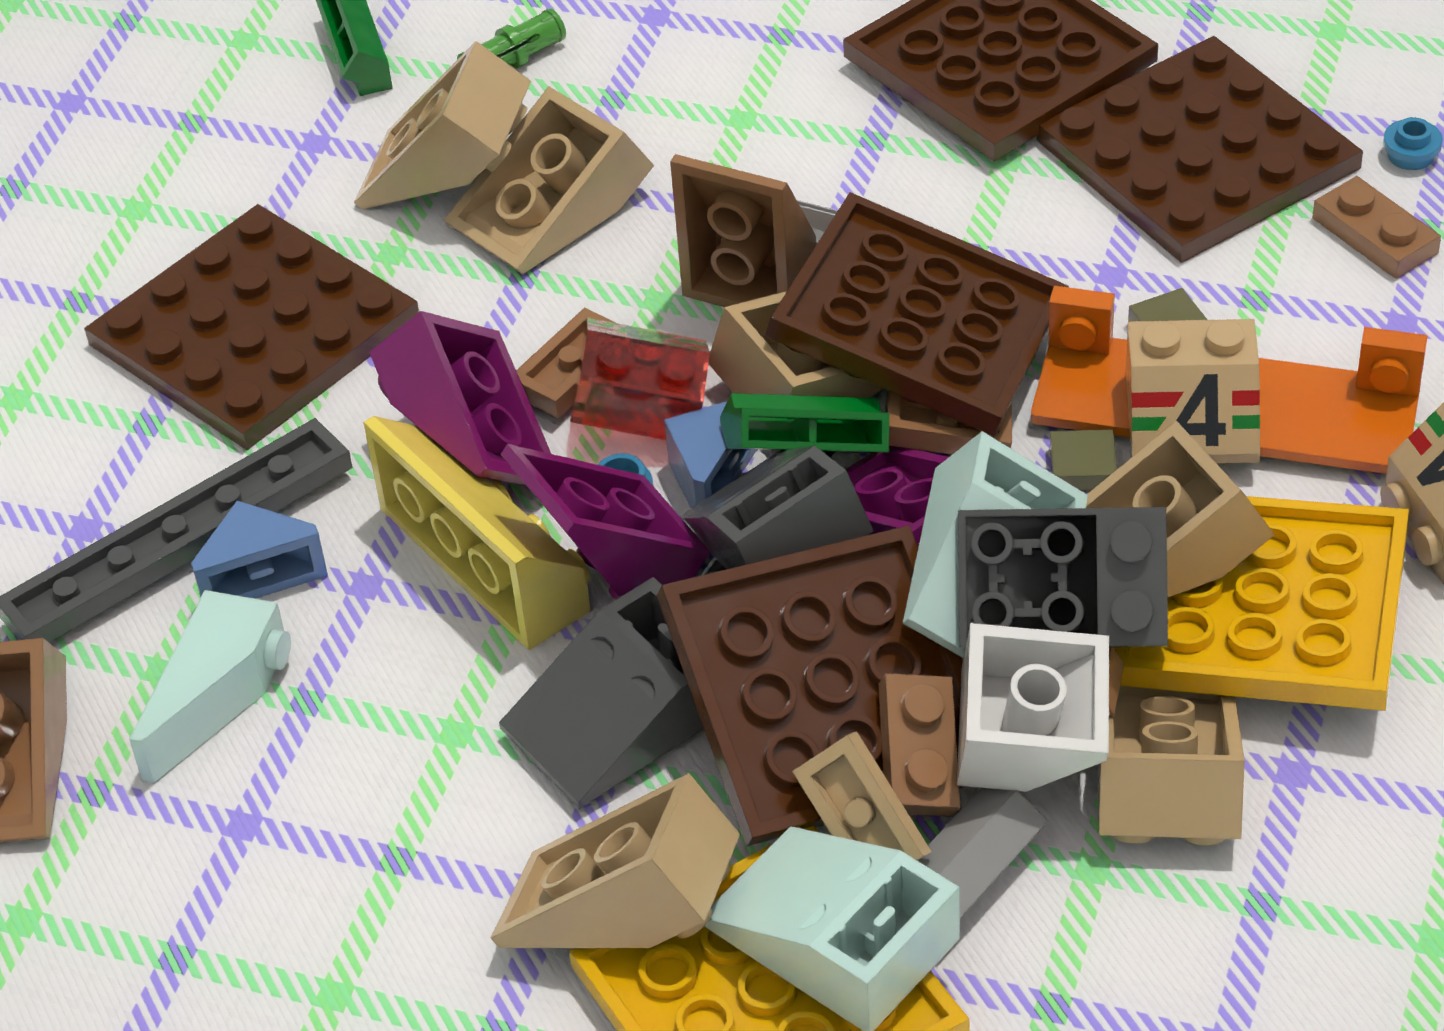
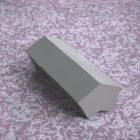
[918,788,1048,918]

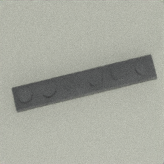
[0,418,353,643]

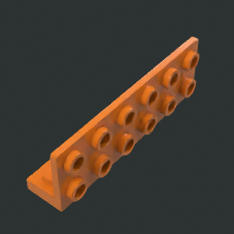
[1031,286,1428,474]

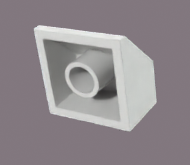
[957,623,1109,792]

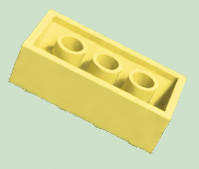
[363,416,591,650]

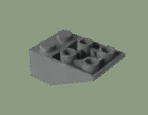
[680,446,873,569]
[958,507,1169,648]
[499,577,704,809]

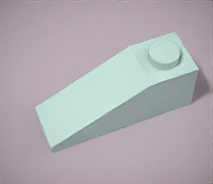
[129,590,291,783]

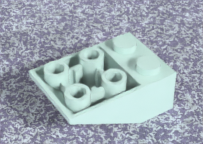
[903,431,1088,658]
[704,826,960,1031]

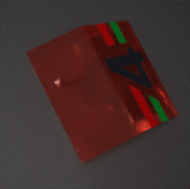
[570,318,710,440]

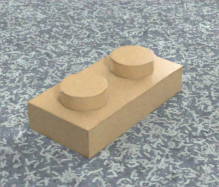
[792,731,932,861]

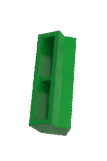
[316,0,393,96]
[720,393,890,453]

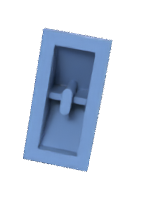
[664,401,757,508]
[191,501,328,599]

